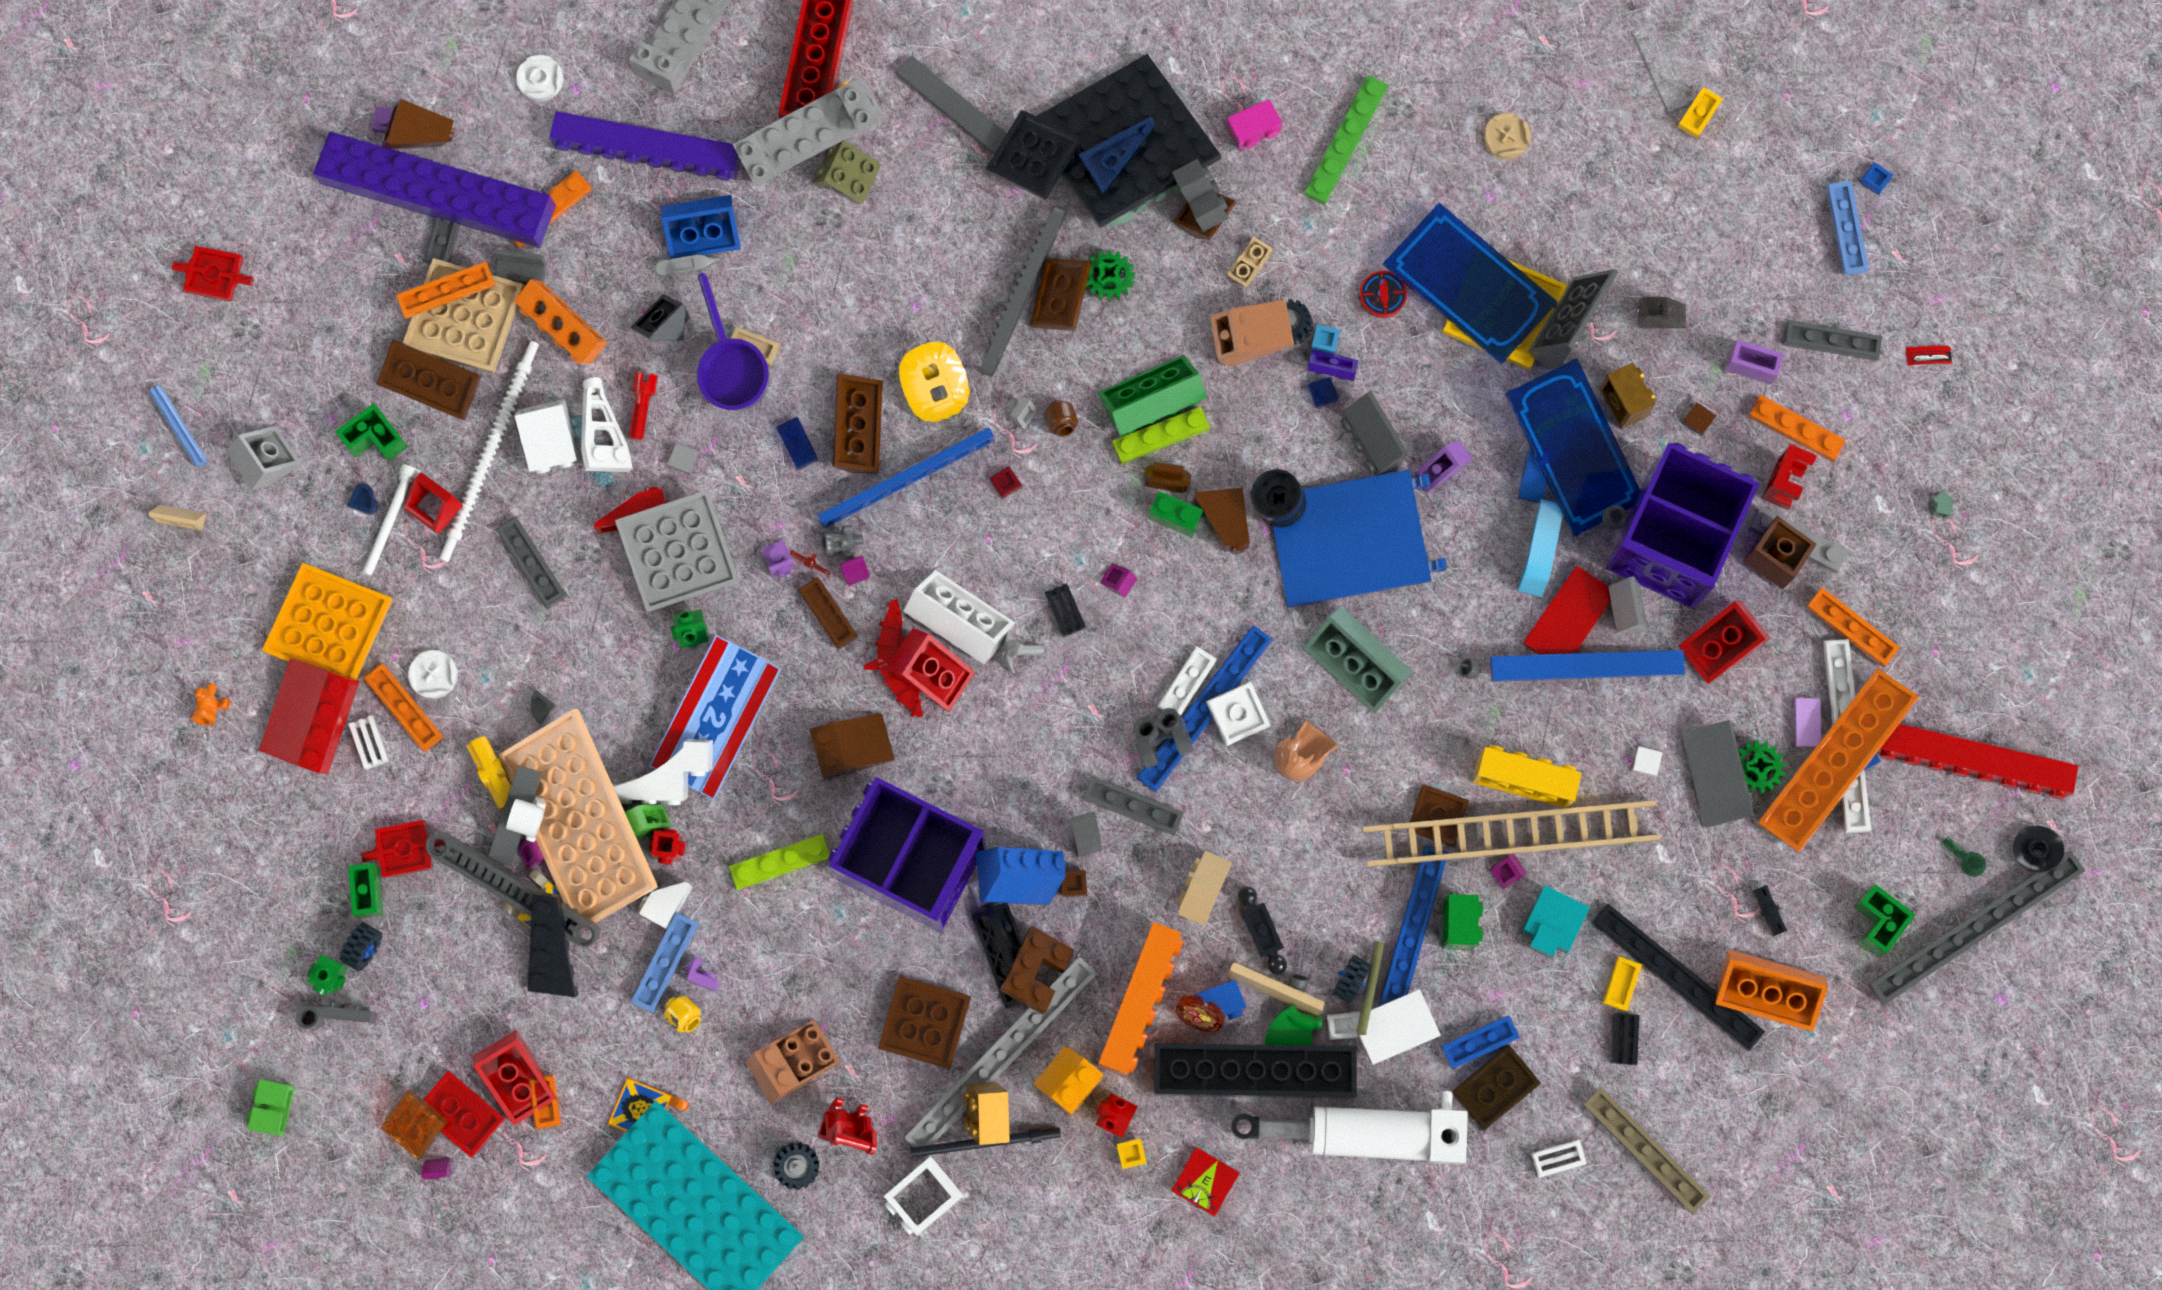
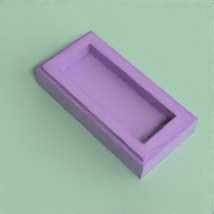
[1794,698,1821,748]

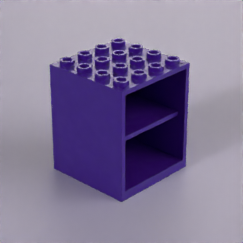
[1605,442,1760,610]
[827,777,987,933]

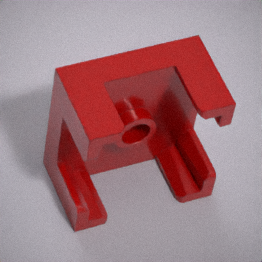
[1761,444,1817,510]

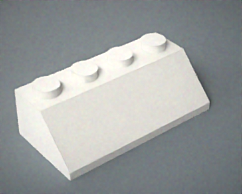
[904,570,1015,664]

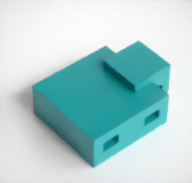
[1521,885,1590,959]

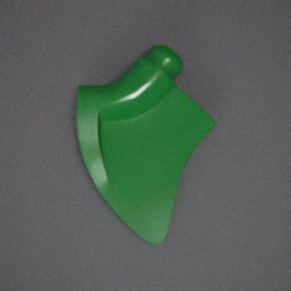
[1264,1004,1322,1045]

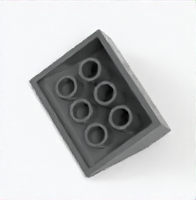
[1528,269,1618,370]

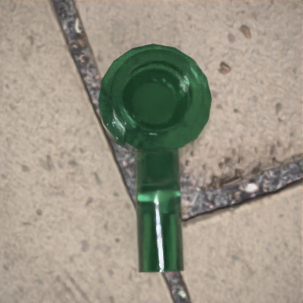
[1942,836,1986,877]

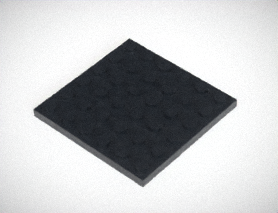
[1036,54,1221,228]

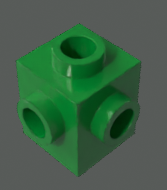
[670,609,709,648]
[307,955,349,996]

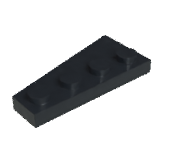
[528,892,578,997]

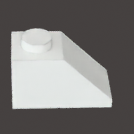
[639,882,693,930]

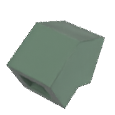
[1929,490,1954,519]

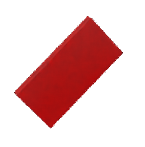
[1522,565,1611,655]

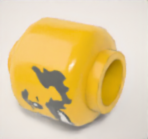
[664,995,701,1033]

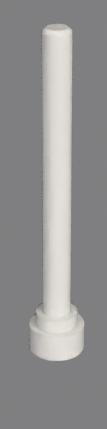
[363,464,420,576]

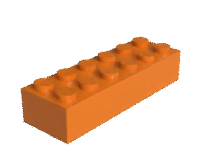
[1098,922,1184,1078]

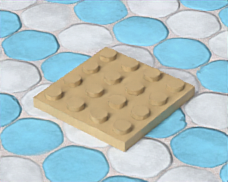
[403,258,525,374]

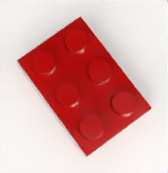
[422,1070,506,1158]

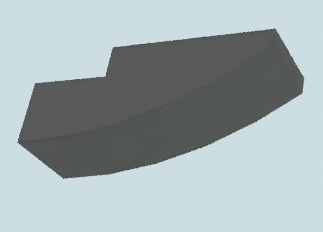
[1070,811,1102,857]

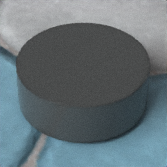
[1602,505,1628,530]

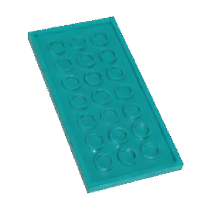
[586,1100,805,1290]

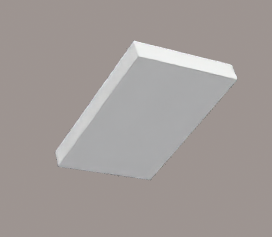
[1351,989,1441,1066]

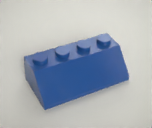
[976,847,1066,905]

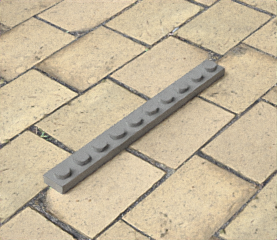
[904,956,1097,1147]

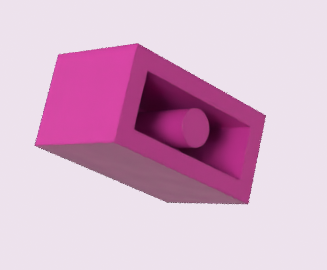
[1226,98,1282,150]

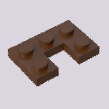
[1000,926,1074,1015]

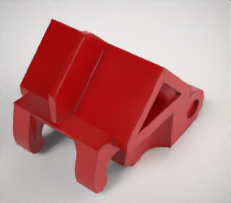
[817,1097,877,1155]

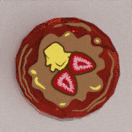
[1176,995,1225,1033]

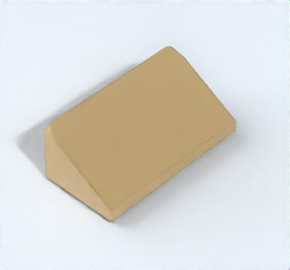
[148,505,206,531]

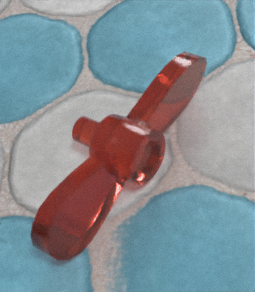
[789,550,831,576]

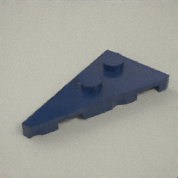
[1079,117,1155,193]

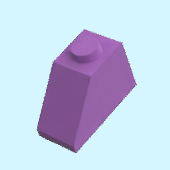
[1414,441,1473,493]

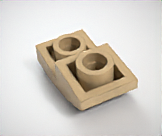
[1227,236,1274,288]

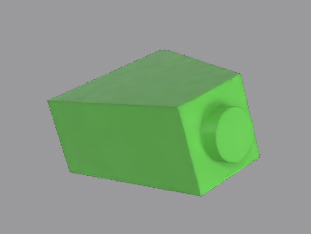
[625,804,672,840]

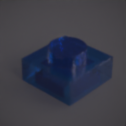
[1307,377,1339,408]

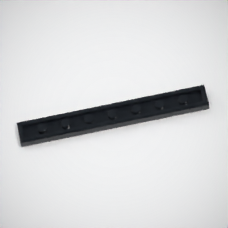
[1592,904,1765,1051]

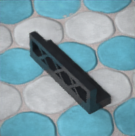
[972,903,1036,1009]

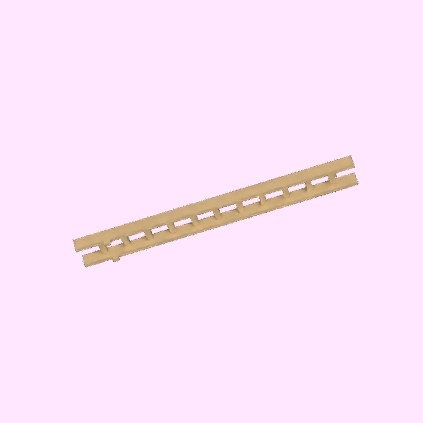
[1361,800,1661,868]

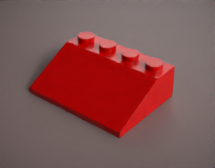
[258,658,360,774]

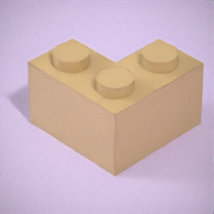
[1177,851,1232,926]

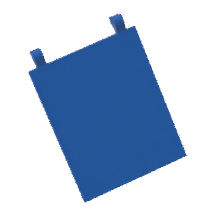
[1273,470,1447,608]

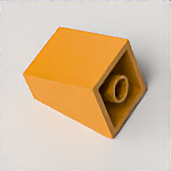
[1033,1046,1104,1117]

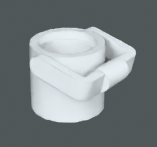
[506,796,546,842]

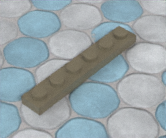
[1582,1087,1711,1215]

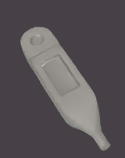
[656,255,721,276]

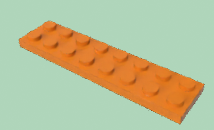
[1758,668,1919,853]

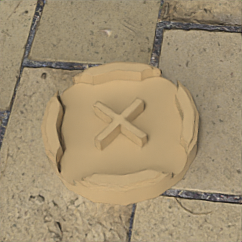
[1483,113,1531,160]

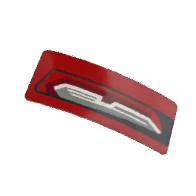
[1906,346,1952,366]

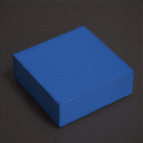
[1859,162,1893,196]

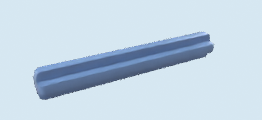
[149,385,207,468]

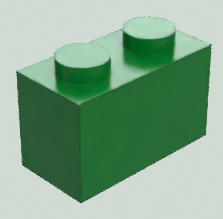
[1148,491,1203,538]
[348,863,384,919]

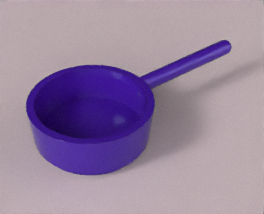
[697,273,770,410]

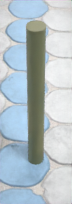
[1356,942,1384,1035]

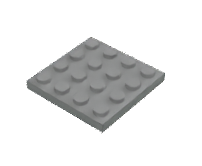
[615,489,740,612]

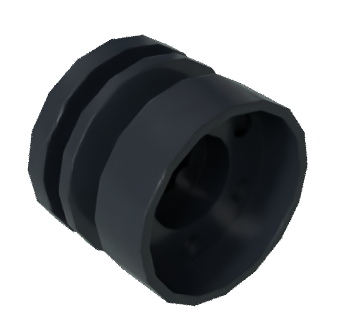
[1251,469,1307,528]

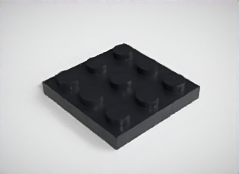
[986,110,1082,200]

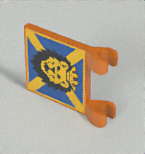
[607,1077,689,1132]

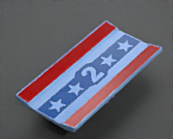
[649,635,781,800]

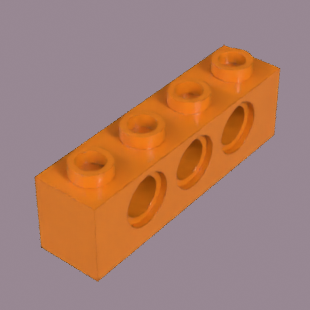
[514,279,608,364]

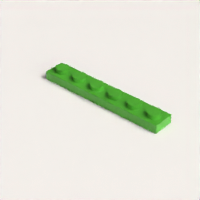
[1304,75,1389,205]

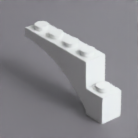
[612,739,713,805]

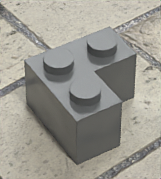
[1172,159,1229,232]

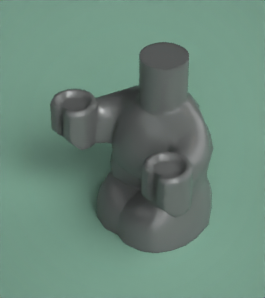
[822,525,864,562]

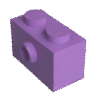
[1725,340,1784,384]

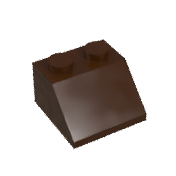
[1743,516,1817,590]

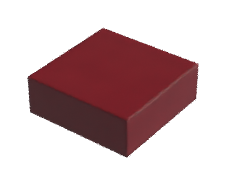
[989,466,1022,500]

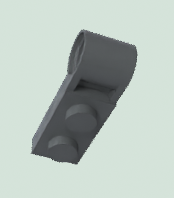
[296,1003,377,1031]

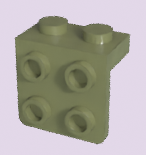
[812,140,880,203]

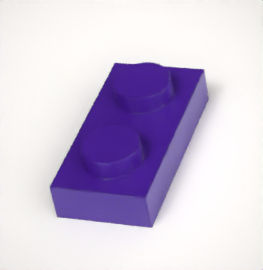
[1307,349,1359,381]

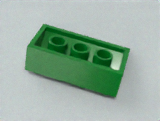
[1097,355,1207,436]

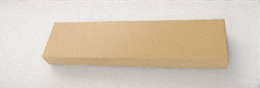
[1227,962,1325,1016]

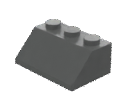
[1341,391,1407,476]

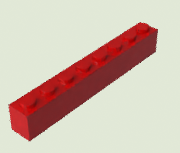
[1876,724,2079,799]

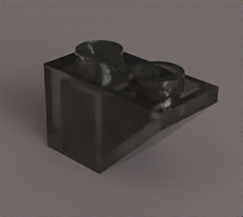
[1637,297,1687,329]

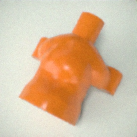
[190,683,232,726]

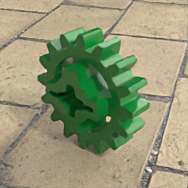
[1086,250,1135,302]
[1738,740,1786,794]

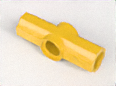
[466,736,511,811]

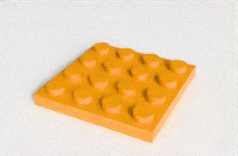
[262,563,393,680]

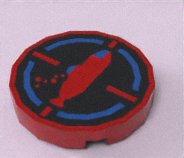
[1359,271,1407,318]

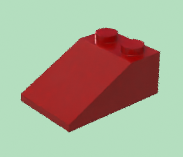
[1678,600,1771,684]
[886,628,975,712]
[473,1029,557,1126]

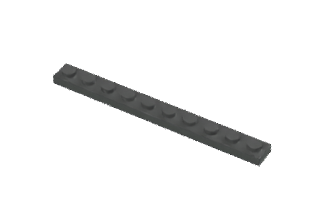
[1868,850,2085,1005]

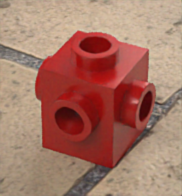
[649,828,686,865]
[1095,1093,1138,1138]

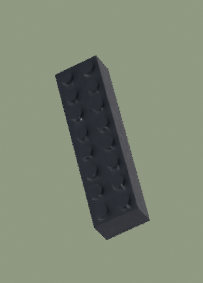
[1154,1043,1357,1099]

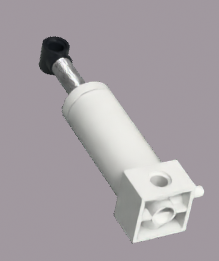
[1231,1091,1467,1165]

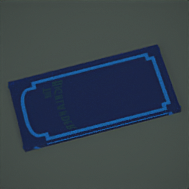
[1383,203,1558,365]
[1505,358,1641,537]

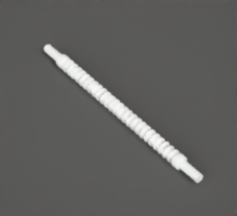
[439,341,539,563]

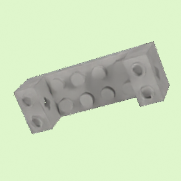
[629,0,730,95]
[733,75,885,187]

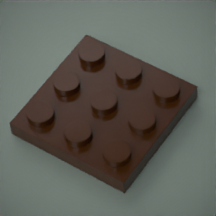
[878,976,971,1070]

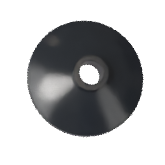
[2013,826,2064,873]

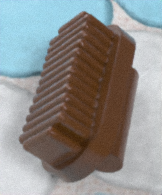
[1144,461,1191,493]

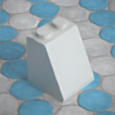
[515,399,578,474]

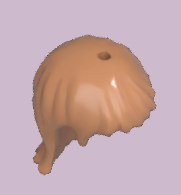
[1273,720,1339,782]

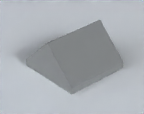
[1608,576,1649,634]

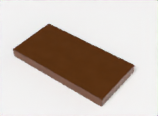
[376,340,482,420]

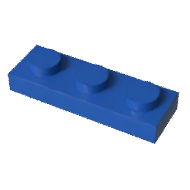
[1441,1015,1520,1070]

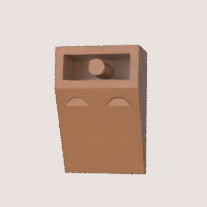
[1210,300,1294,367]
[745,1019,840,1104]

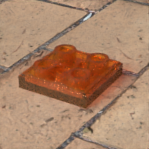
[381,1089,448,1160]

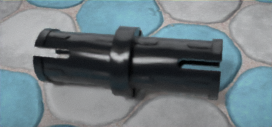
[1753,885,1788,937]

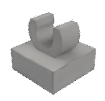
[1006,396,1037,429]

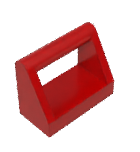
[404,472,463,534]

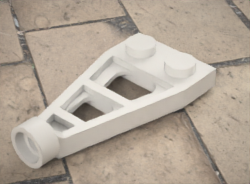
[581,377,632,472]

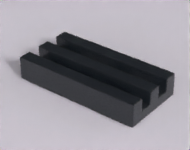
[1045,583,1086,637]
[1611,1013,1640,1066]

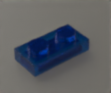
[776,416,819,471]

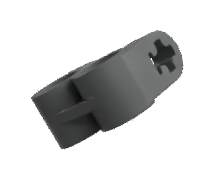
[1133,708,1193,768]

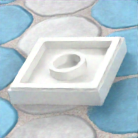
[1206,682,1271,746]

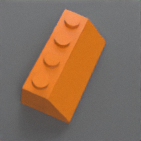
[1715,949,1829,1032]

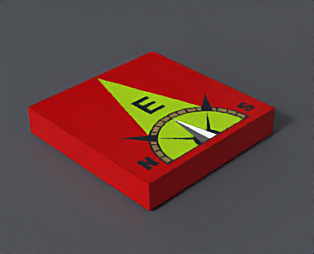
[1171,1147,1240,1217]

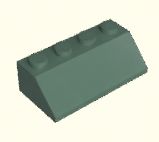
[1303,606,1413,714]

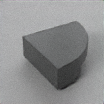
[531,690,556,724]

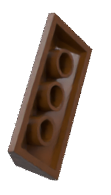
[833,373,883,474]

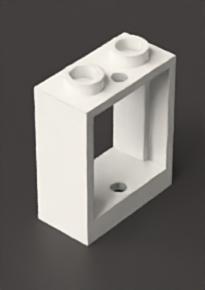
[884,1156,964,1236]

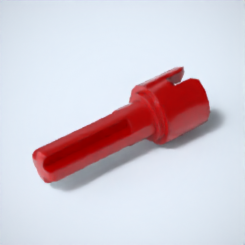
[629,372,658,440]

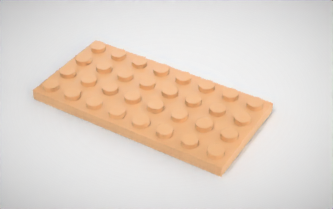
[499,709,658,931]

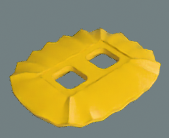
[899,342,970,422]

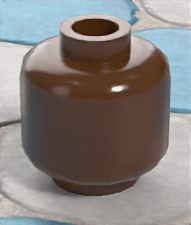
[1044,400,1078,437]

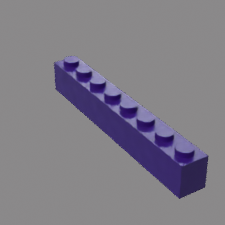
[549,111,741,181]

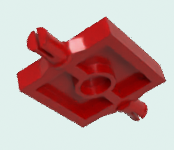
[172,246,254,302]
[361,820,445,879]

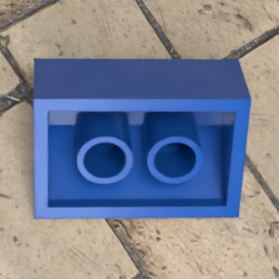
[661,195,741,260]

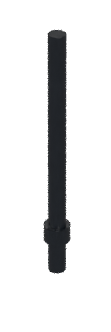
[910,1127,1061,1158]

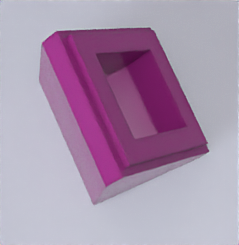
[518,839,545,869]

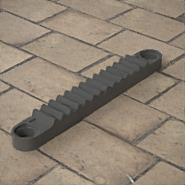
[980,205,1067,377]
[426,832,600,947]

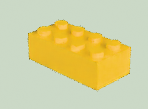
[1472,745,1582,808]

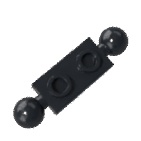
[1238,886,1287,975]

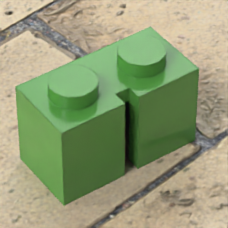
[246,1079,295,1136]

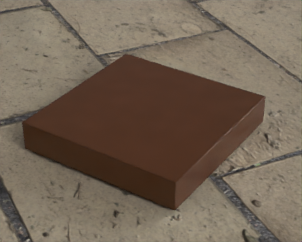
[1407,784,1469,847]

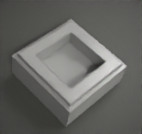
[667,443,699,475]

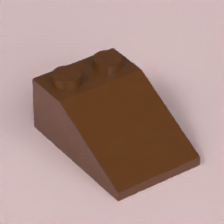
[809,713,895,780]

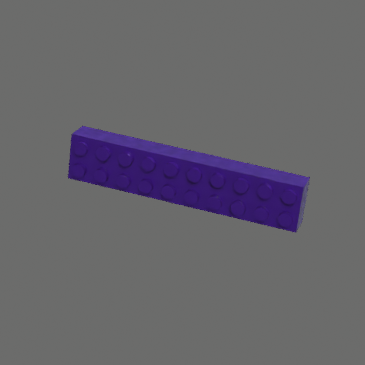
[313,131,556,248]

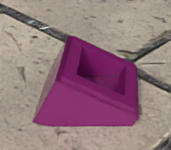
[840,556,870,586]
[1100,563,1137,598]
[1490,854,1527,890]
[421,1157,452,1180]

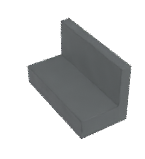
[494,250,547,285]

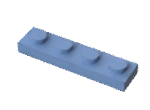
[1826,181,1869,276]
[631,912,699,1014]

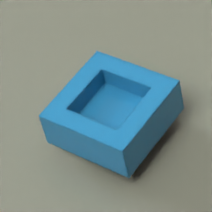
[1311,324,1340,354]

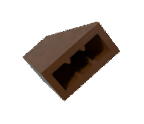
[381,99,455,149]
[1194,487,1250,554]

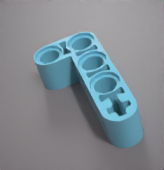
[1517,499,1564,597]

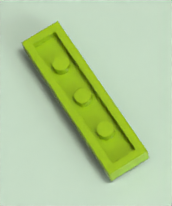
[1112,407,1210,465]
[729,834,830,891]

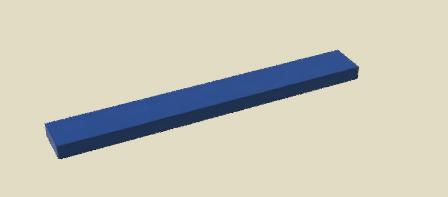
[818,427,994,528]
[1136,625,1273,793]
[1490,650,1685,682]
[1378,845,1449,1007]

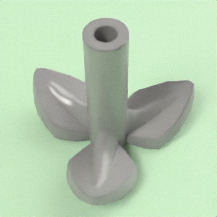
[1003,632,1044,674]

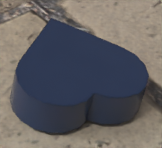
[347,483,379,515]

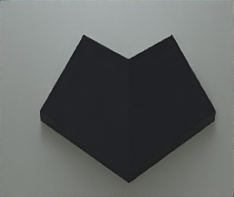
[631,294,690,341]

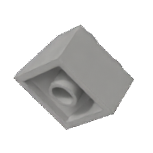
[226,426,301,490]

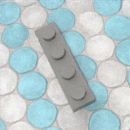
[1749,506,1849,573]

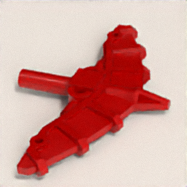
[863,599,923,718]

